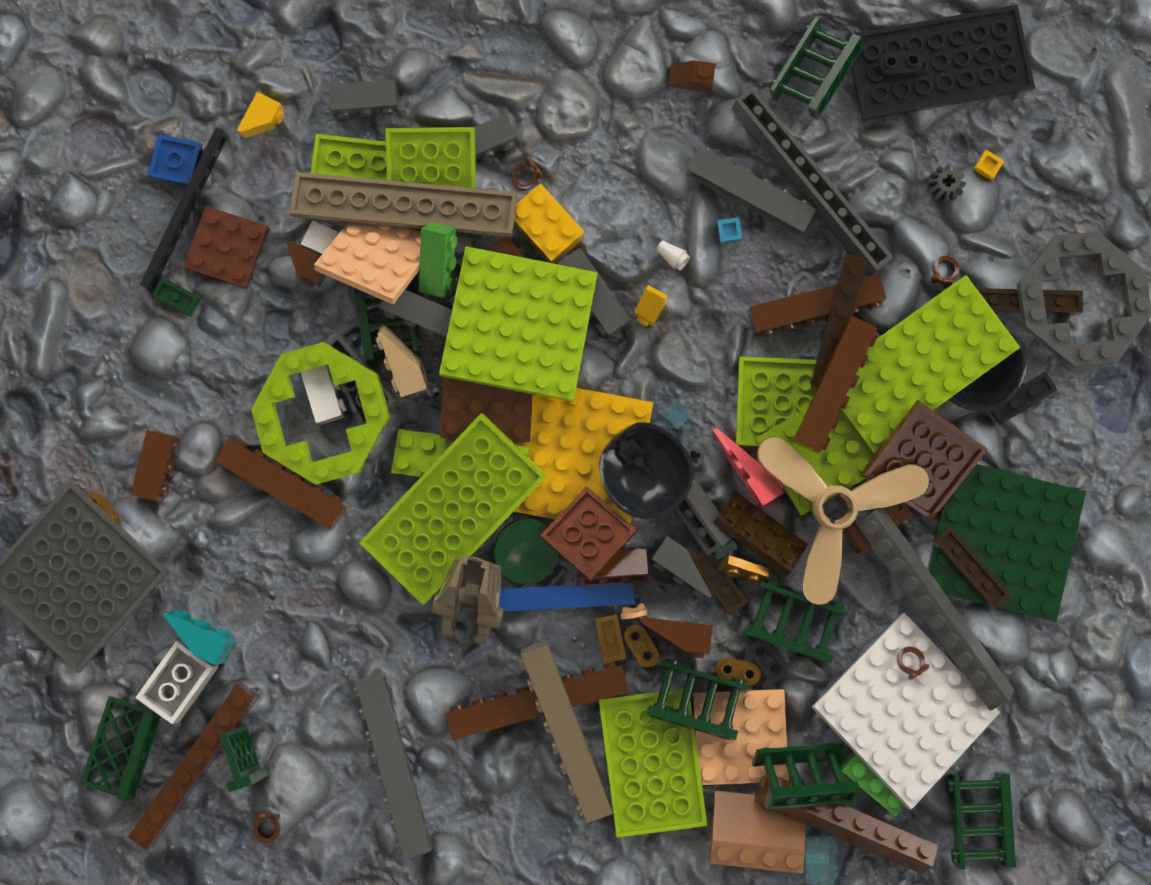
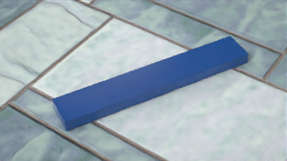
[500,583,635,611]

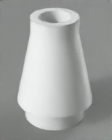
[656,240,690,270]

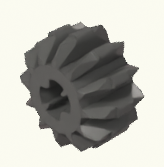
[927,164,966,203]

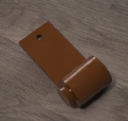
[842,502,913,554]

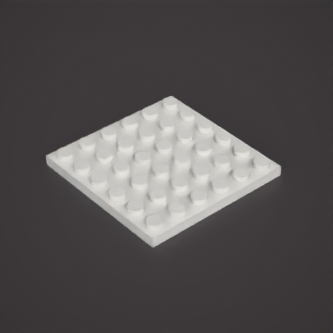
[812,613,1000,809]

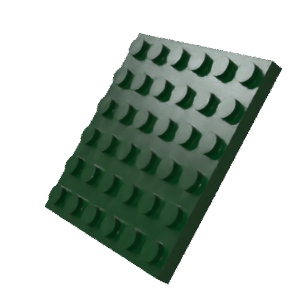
[927,464,1086,623]

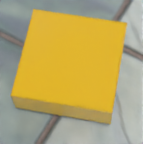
[973,150,1004,181]

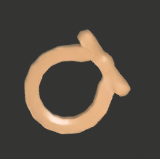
[620,603,647,619]

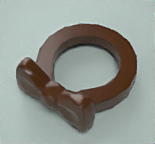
[512,158,544,190]
[931,256,960,287]
[897,646,930,681]
[253,811,281,843]

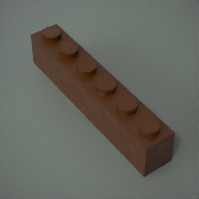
[748,274,886,337]
[793,316,878,454]
[214,438,347,530]

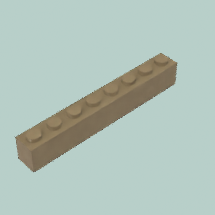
[518,640,613,823]

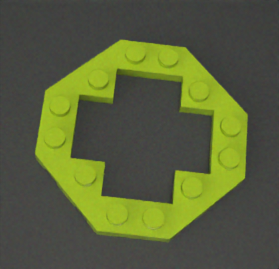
[251,342,390,485]

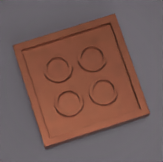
[184,206,269,289]
[540,486,637,581]

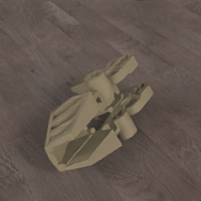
[431,555,504,645]

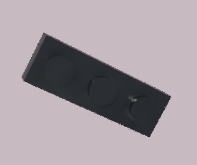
[990,371,1058,425]

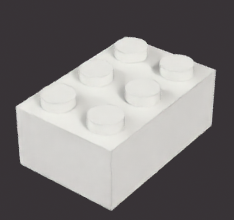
[136,640,219,724]

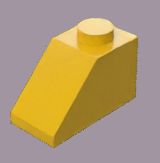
[237,92,285,138]
[634,285,668,327]

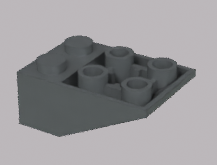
[651,536,711,599]

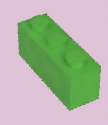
[419,222,457,298]
[840,751,905,817]

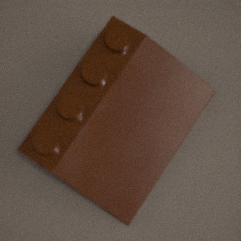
[638,617,713,658]

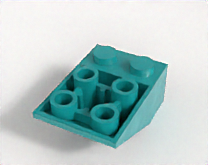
[163,609,237,665]

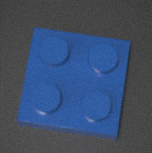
[148,134,203,186]

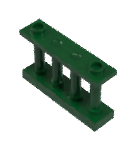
[770,17,863,120]
[354,281,423,363]
[742,579,848,664]
[645,658,750,741]
[752,743,860,810]
[946,771,1016,870]

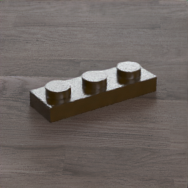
[692,550,748,615]

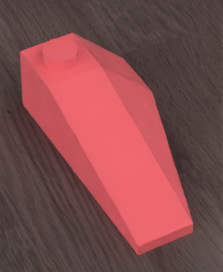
[711,428,784,508]

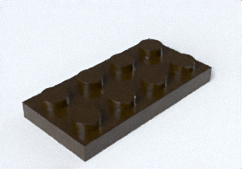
[714,491,808,577]

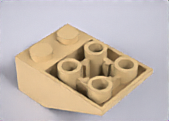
[376,325,428,397]

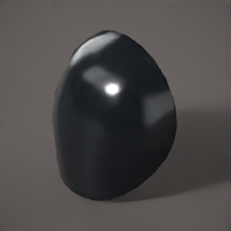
[948,332,1027,412]
[599,422,694,519]

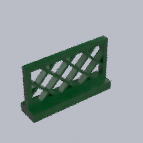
[80,696,161,801]
[220,725,271,792]

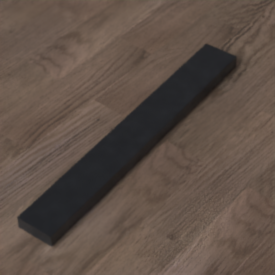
[140,127,228,293]

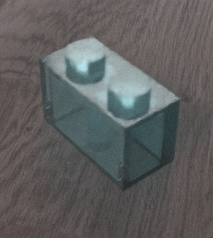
[803,834,838,885]

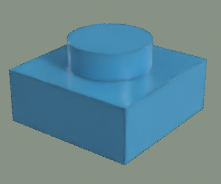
[717,217,743,244]

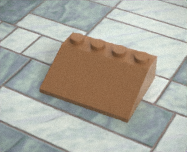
[708,790,805,874]

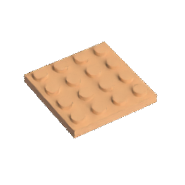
[314,222,421,304]
[693,689,789,785]

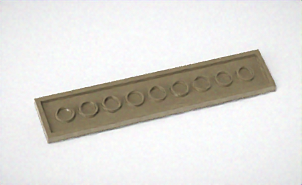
[289,172,517,237]

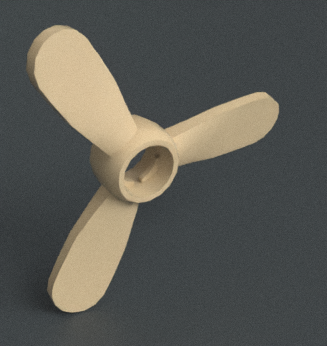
[757,438,929,605]

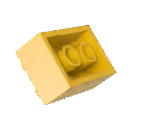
[514,183,585,264]

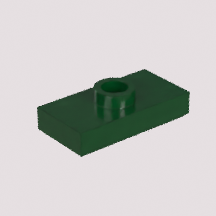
[151,277,202,317]

